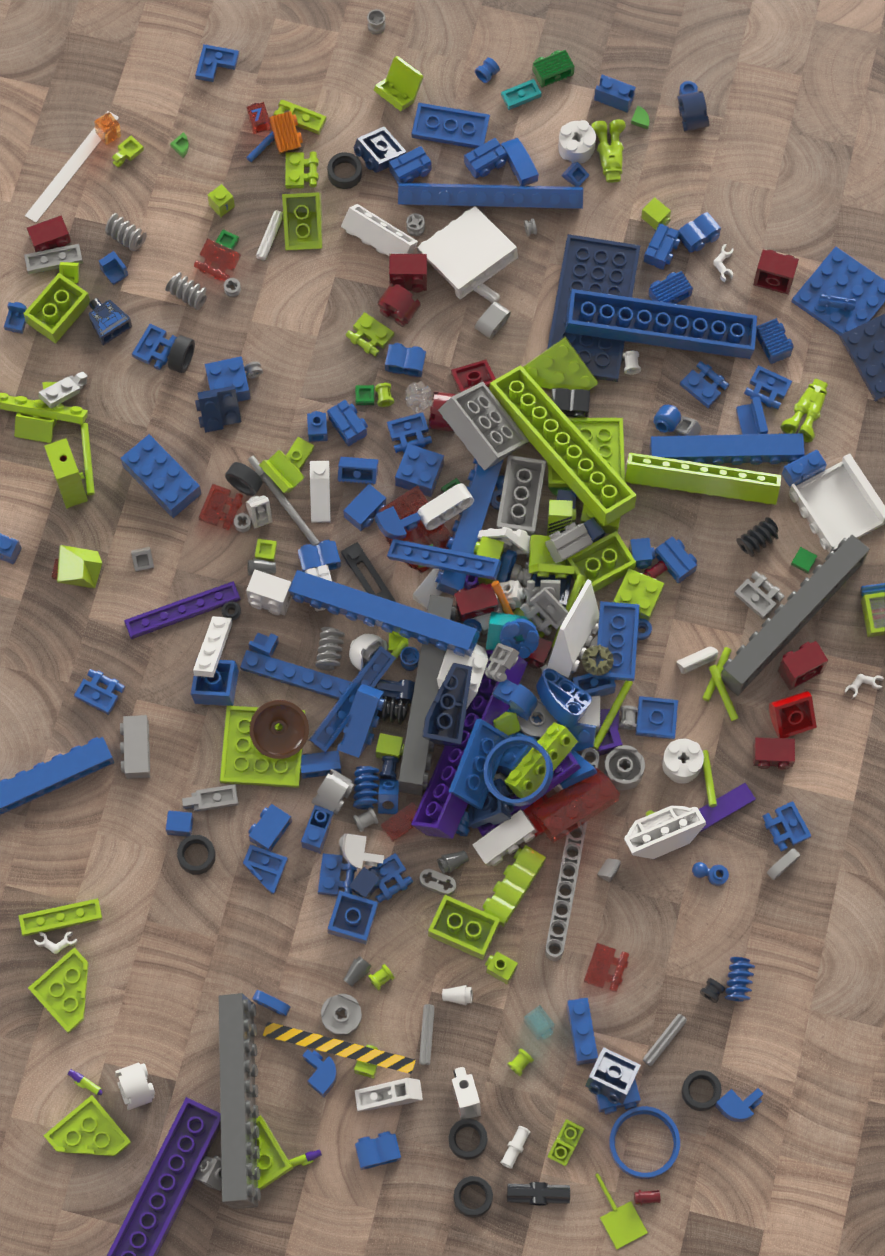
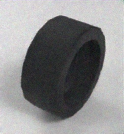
[327,152,362,189]
[168,335,195,373]
[225,462,263,496]
[177,835,216,875]
[682,1070,722,1111]
[448,1118,488,1160]
[453,1176,493,1218]

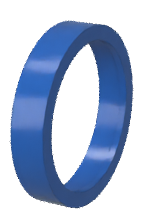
[484,736,553,806]
[609,1106,680,1179]

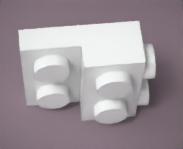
[477,527,530,554]

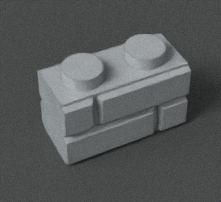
[545,522,593,563]

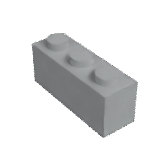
[120,715,150,779]

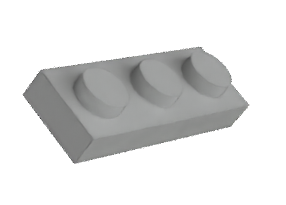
[24,244,83,274]

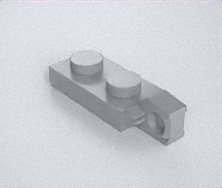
[38,372,88,408]
[182,784,239,811]

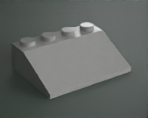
[438,382,529,471]

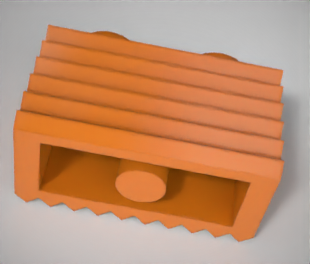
[269,111,303,154]

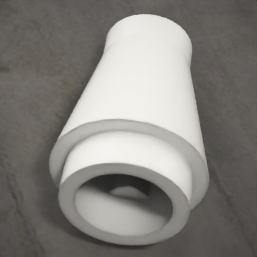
[442,985,473,1005]

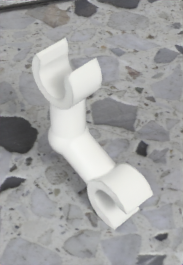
[713,244,733,282]
[844,674,884,699]
[34,932,78,954]

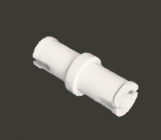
[500,1126,530,1169]

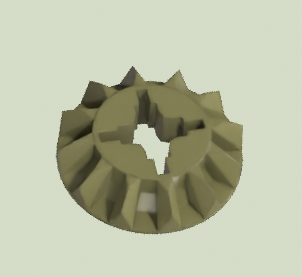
[582,645,614,676]

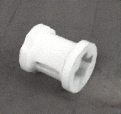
[622,350,641,375]

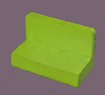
[14,413,57,443]
[259,450,304,493]

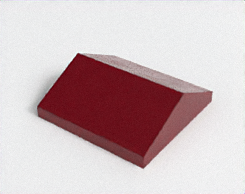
[451,359,496,393]

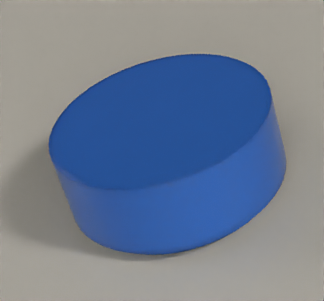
[679,81,698,95]

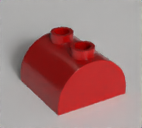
[769,691,817,738]

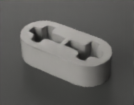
[767,848,801,880]
[419,869,456,896]

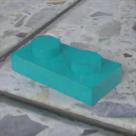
[501,79,542,110]

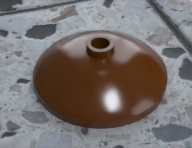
[249,700,309,759]

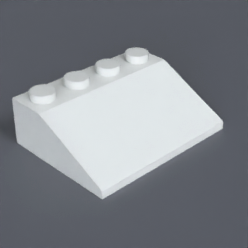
[547,580,599,678]

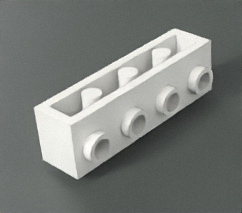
[341,204,418,256]

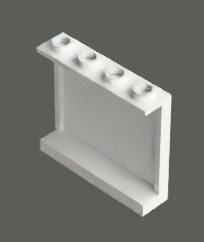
[417,206,518,299]
[789,454,885,553]

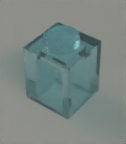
[523,1005,555,1040]

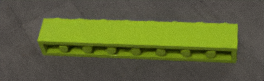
[625,453,781,505]

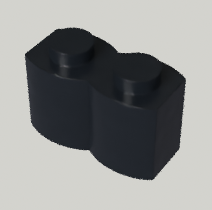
[552,388,590,418]

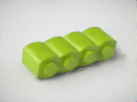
[482,845,546,927]

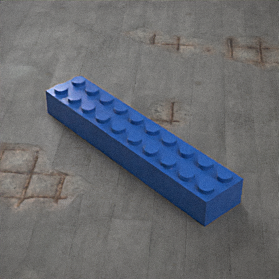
[565,289,757,359]

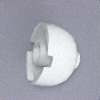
[349,634,387,671]

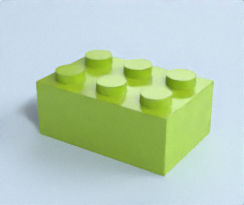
[24,273,90,344]
[566,531,636,592]
[428,895,500,960]

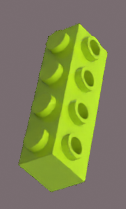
[504,722,578,798]

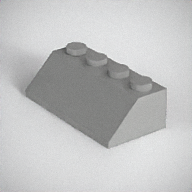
[497,455,546,536]

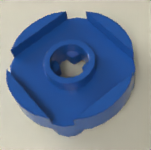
[500,618,539,658]

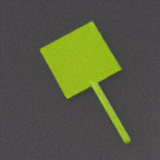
[595,1173,648,1250]

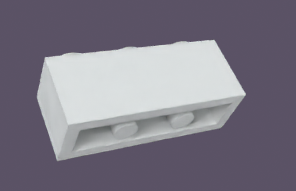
[472,810,538,866]

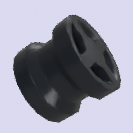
[700,978,725,1003]

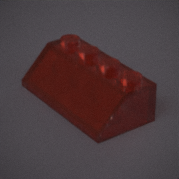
[530,768,620,843]

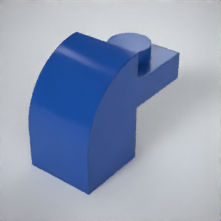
[374,507,421,540]
[493,679,538,721]
[302,1049,337,1097]
[715,1088,763,1122]

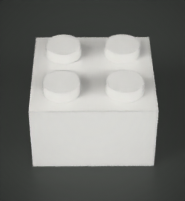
[246,570,292,615]

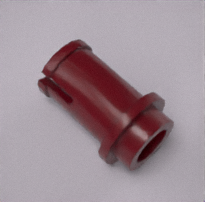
[643,561,668,579]
[634,1190,661,1207]

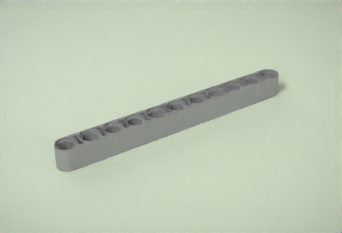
[545,748,599,961]

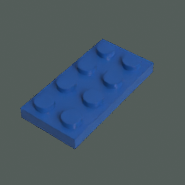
[411,102,490,149]
[595,601,639,681]
[449,719,510,809]

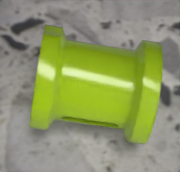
[375,383,394,407]
[368,964,395,991]
[507,1048,534,1076]

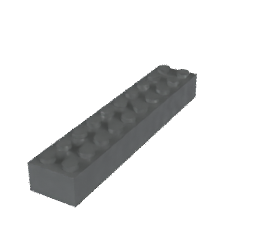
[721,535,870,696]
[398,595,457,796]
[219,993,261,1209]

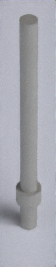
[248,456,320,546]

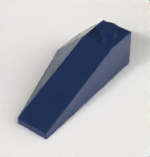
[422,663,472,747]

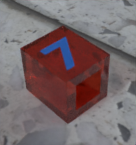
[246,102,271,134]

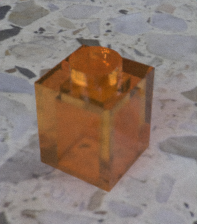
[94,112,121,145]

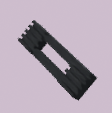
[341,542,396,602]

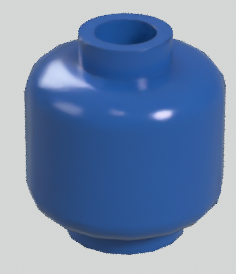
[653,405,681,433]

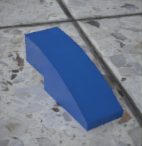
[500,138,539,186]

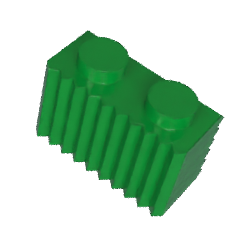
[532,50,575,88]

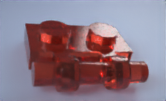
[194,238,241,281]
[199,484,243,530]
[584,943,629,992]

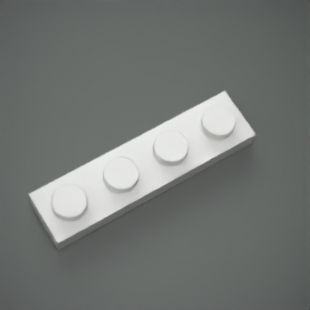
[193,616,232,677]

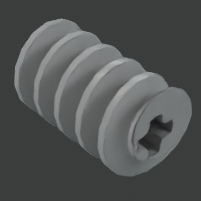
[105,213,147,251]
[165,272,207,310]
[315,627,345,671]

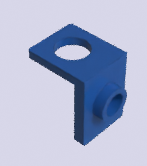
[378,779,399,814]

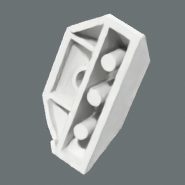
[437,644,488,709]
[624,806,706,859]

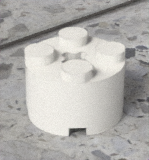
[558,120,596,164]
[662,739,704,783]
[115,1063,155,1110]

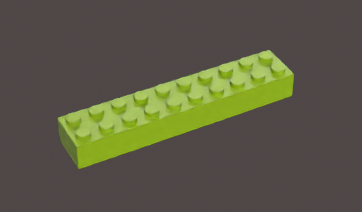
[490,365,637,526]

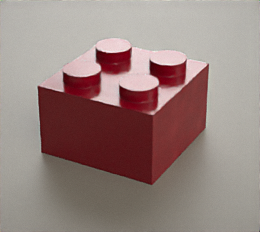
[753,249,799,295]
[389,254,427,293]
[778,641,828,690]

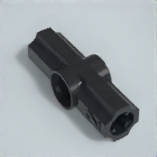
[507,1182,570,1206]

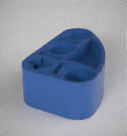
[536,668,592,728]

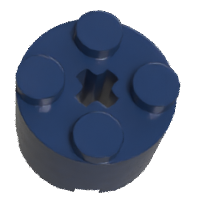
[677,91,710,132]

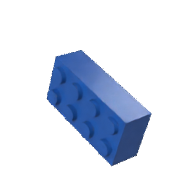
[121,434,202,518]

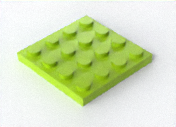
[548,418,625,487]
[220,705,306,788]

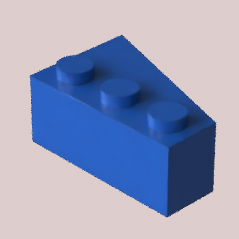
[337,684,385,758]

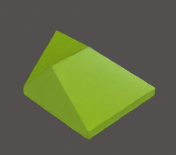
[57,545,103,589]

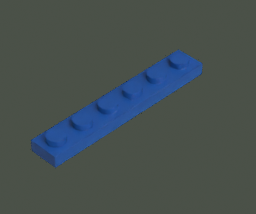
[387,539,502,580]
[309,646,396,752]
[240,650,352,700]

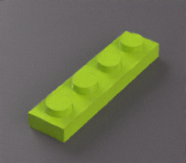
[19,898,103,937]

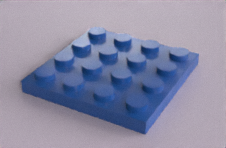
[791,246,885,336]

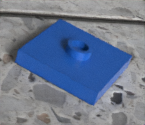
[635,696,678,739]

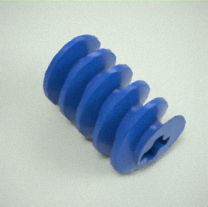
[353,766,379,810]
[725,957,755,1002]

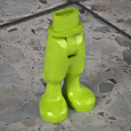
[591,119,626,183]
[780,379,828,443]

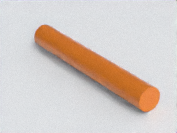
[491,581,514,615]

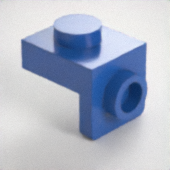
[4,302,27,334]

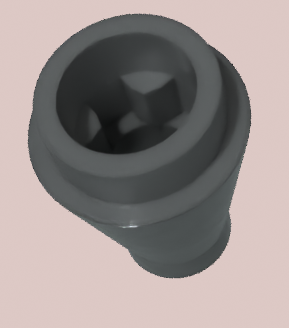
[247,558,276,575]
[437,850,469,874]
[343,956,372,987]

